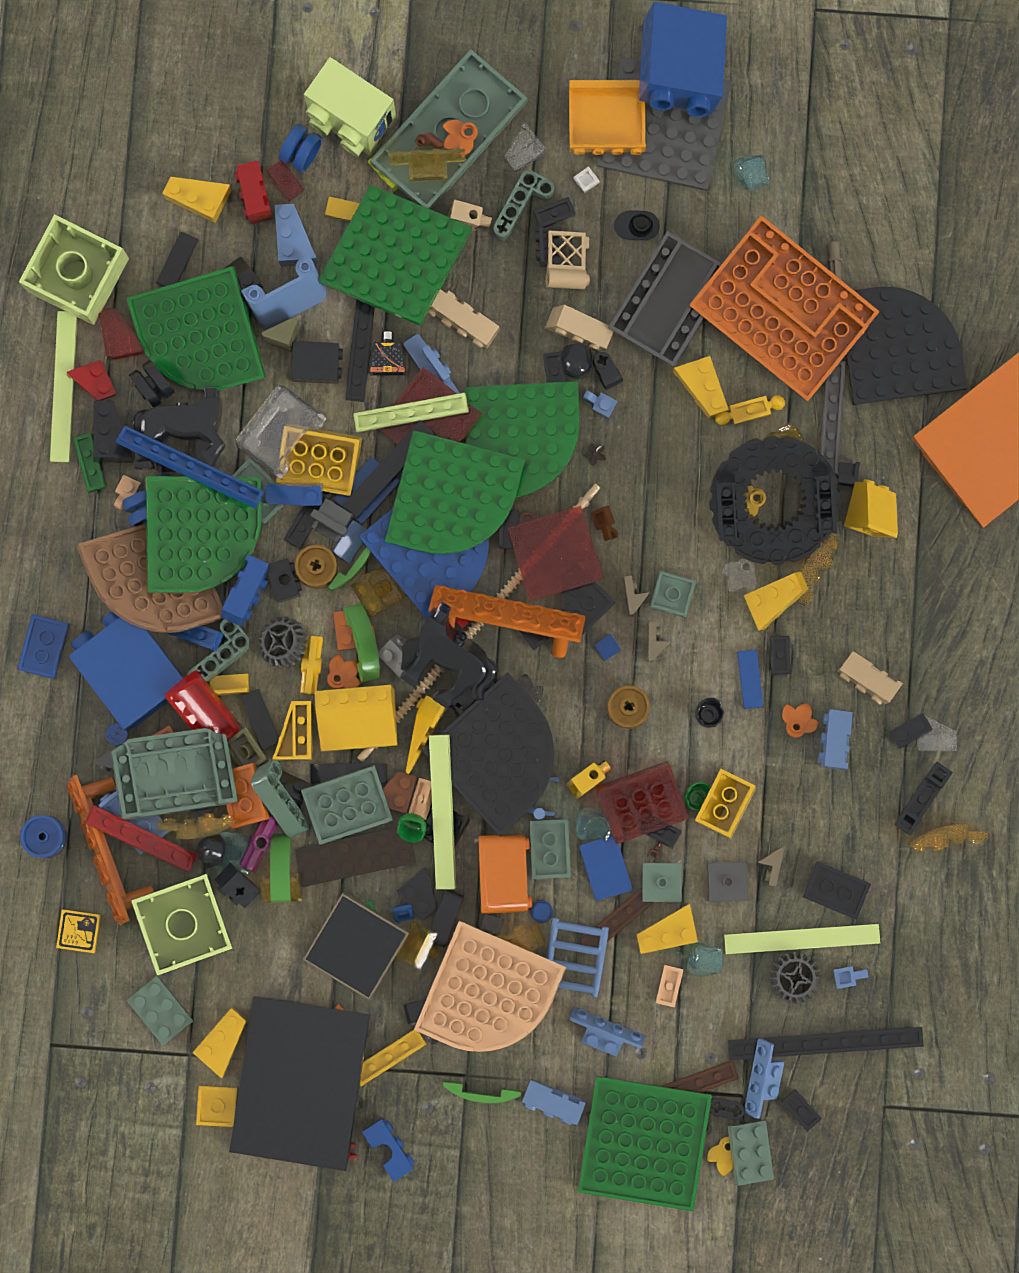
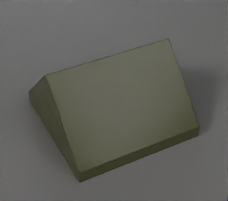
[261,316,301,352]
[227,727,269,767]

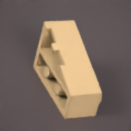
[545,305,613,352]
[838,651,903,705]

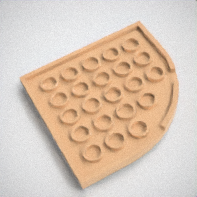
[414,921,566,1052]

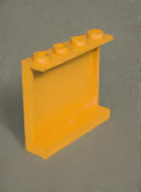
[569,80,646,155]

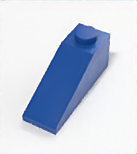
[265,483,323,506]

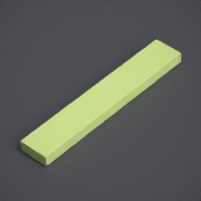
[353,393,469,433]

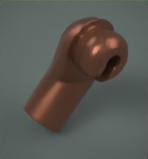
[415,133,444,151]

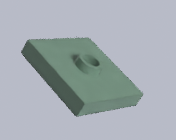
[649,570,697,618]
[642,863,682,902]

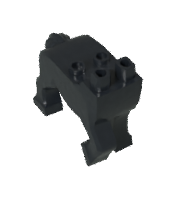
[132,388,225,473]
[400,602,498,711]

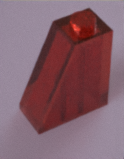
[99,308,145,361]

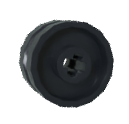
[129,359,175,408]

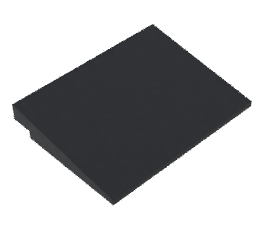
[229,996,370,1171]

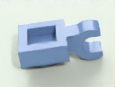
[583,391,618,419]
[833,966,869,989]

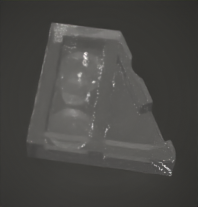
[505,123,547,173]
[917,714,957,751]

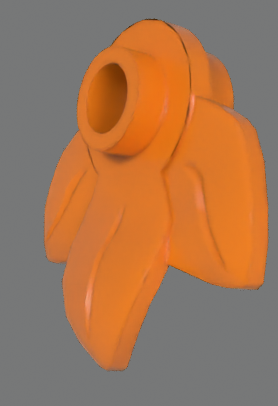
[443,120,478,156]
[327,654,361,689]
[782,703,819,738]

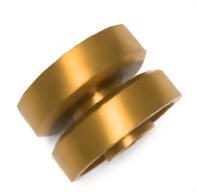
[295,545,339,589]
[607,685,650,729]

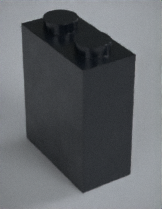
[291,341,343,384]

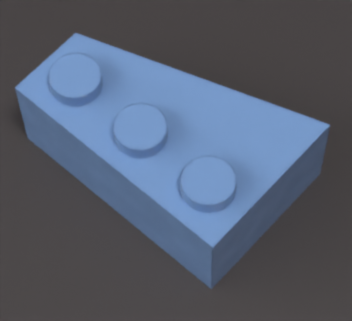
[275,204,318,266]
[818,709,853,770]
[522,1079,586,1125]

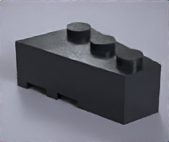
[93,401,133,463]

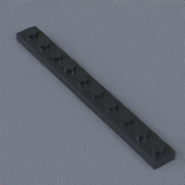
[728,1027,924,1060]

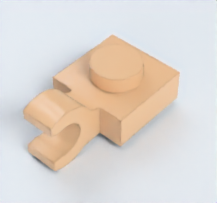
[114,475,141,510]

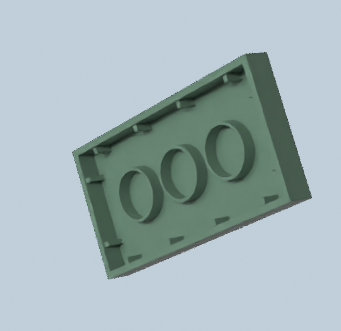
[370,49,528,210]

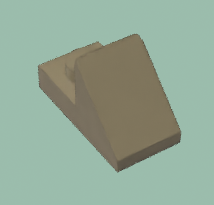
[624,576,650,616]
[648,622,671,662]
[756,848,784,887]

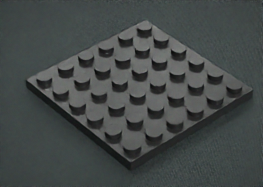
[597,57,732,191]

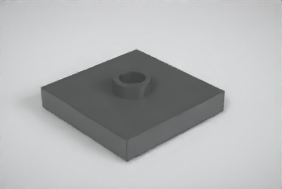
[708,862,748,902]

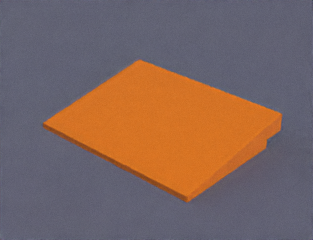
[689,215,880,401]
[911,352,1019,528]

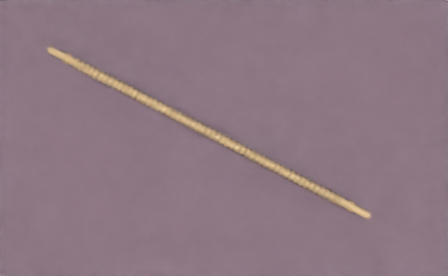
[357,483,601,762]

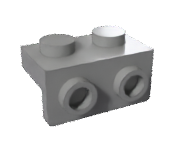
[378,634,418,681]

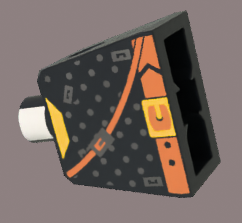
[369,331,406,376]

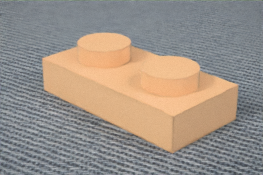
[408,778,432,820]
[655,965,683,1008]

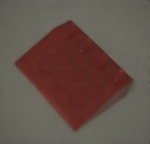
[595,761,689,845]

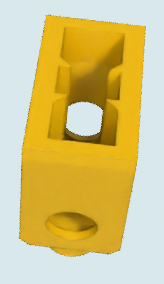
[565,760,611,799]

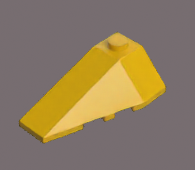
[405,695,446,774]

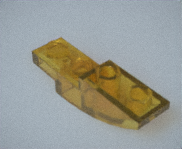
[797,534,839,606]
[158,813,239,839]
[908,824,988,851]

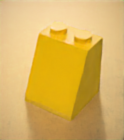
[844,479,898,538]

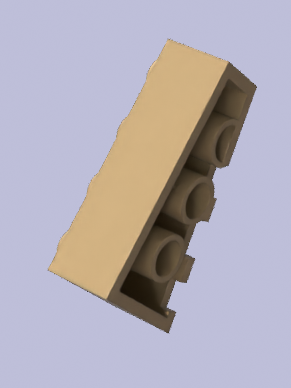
[427,289,500,349]

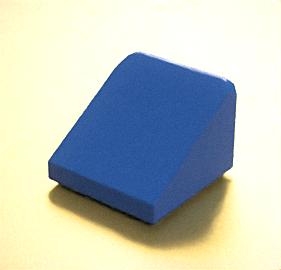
[594,634,621,661]

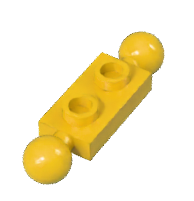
[715,395,785,426]

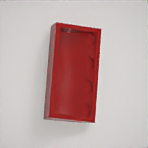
[165,669,240,739]

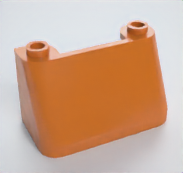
[478,834,532,914]

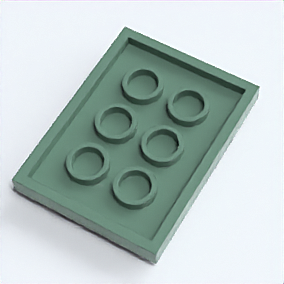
[301,765,393,845]

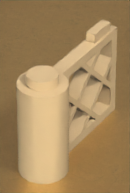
[546,231,590,289]

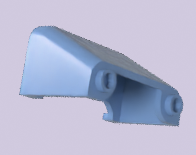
[241,255,327,329]

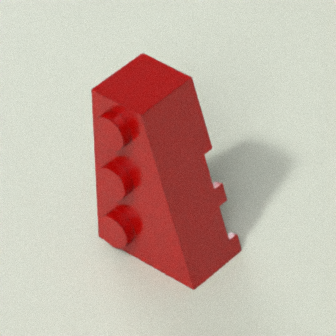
[234,160,273,224]

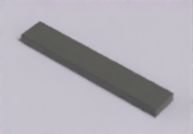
[819,361,846,475]

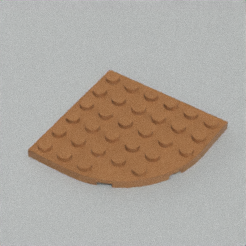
[77,524,224,633]

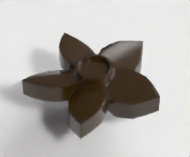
[583,443,606,466]

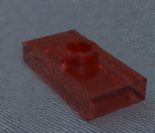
[267,161,305,201]

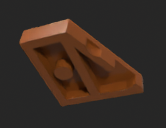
[383,771,417,814]

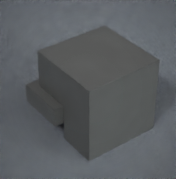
[310,499,355,544]

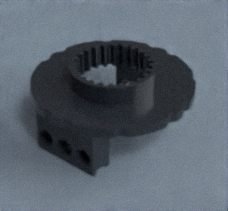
[709,435,841,565]

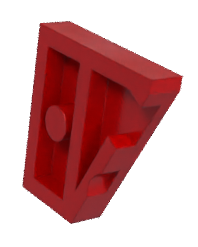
[67,360,116,401]

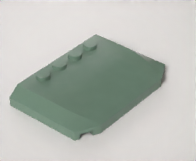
[111,728,238,820]

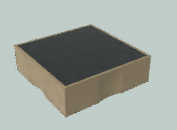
[303,891,411,1000]

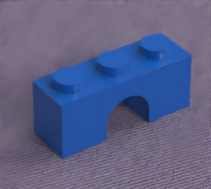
[362,1118,415,1182]

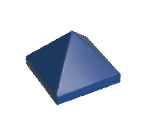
[392,904,414,922]

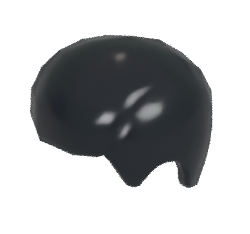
[695,697,725,728]

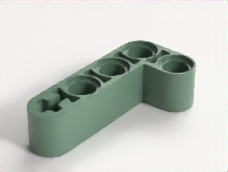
[494,170,554,241]
[187,619,250,683]
[251,760,309,837]

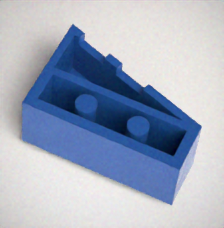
[221,555,269,627]

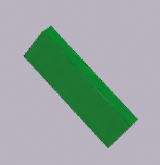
[73,433,107,493]

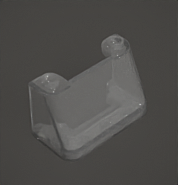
[236,385,327,479]

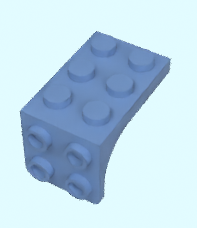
[98,787,171,855]

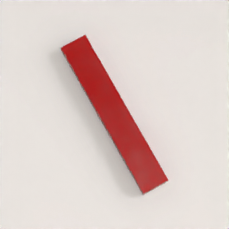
[85,805,197,873]

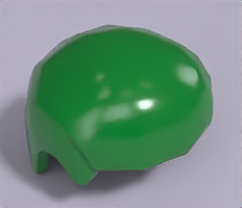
[684,782,711,812]
[397,813,426,843]

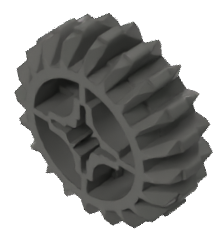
[257,616,309,668]
[769,951,822,1004]

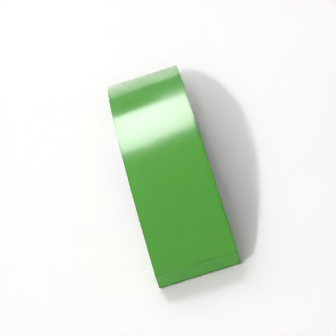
[328,543,372,592]
[343,603,380,682]
[270,834,291,902]
[443,1081,521,1103]

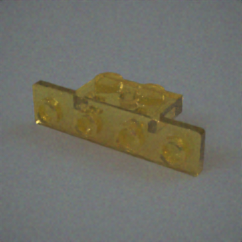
[389,148,466,181]

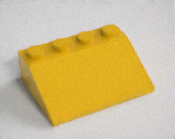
[276,424,362,496]
[315,685,398,752]

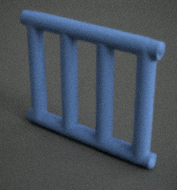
[546,917,609,997]

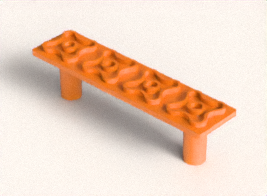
[429,585,586,658]
[67,775,154,926]

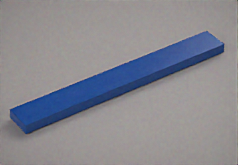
[116,426,264,509]

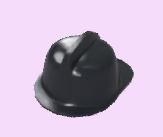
[614,210,660,240]
[195,835,226,868]

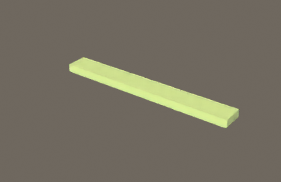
[50,311,77,463]
[429,735,456,889]
[724,924,880,954]

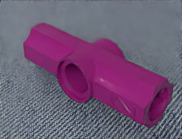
[239,815,278,873]

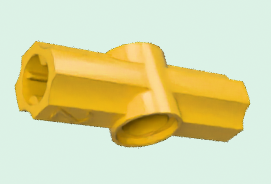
[300,636,323,695]

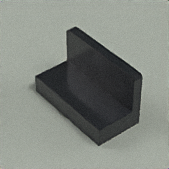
[499,510,519,549]

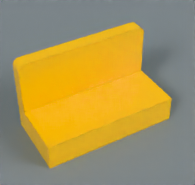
[210,674,250,695]

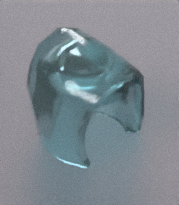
[734,155,769,191]
[575,807,610,842]
[686,943,722,977]

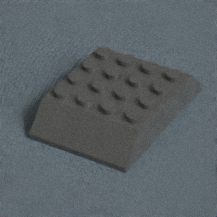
[608,231,722,367]

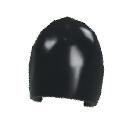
[561,344,592,380]

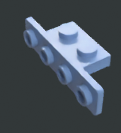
[403,334,460,397]
[569,1007,645,1057]
[744,1038,784,1118]

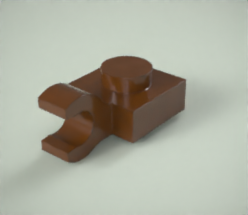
[591,505,618,541]

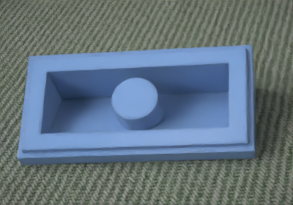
[333,520,367,563]

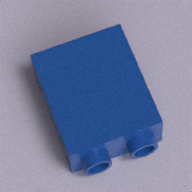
[638,2,727,117]
[69,612,184,732]

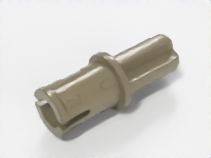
[827,241,842,279]

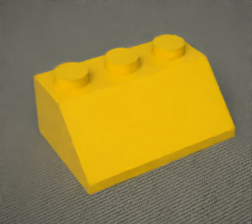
[695,769,756,839]

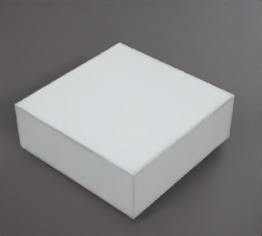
[573,166,600,194]

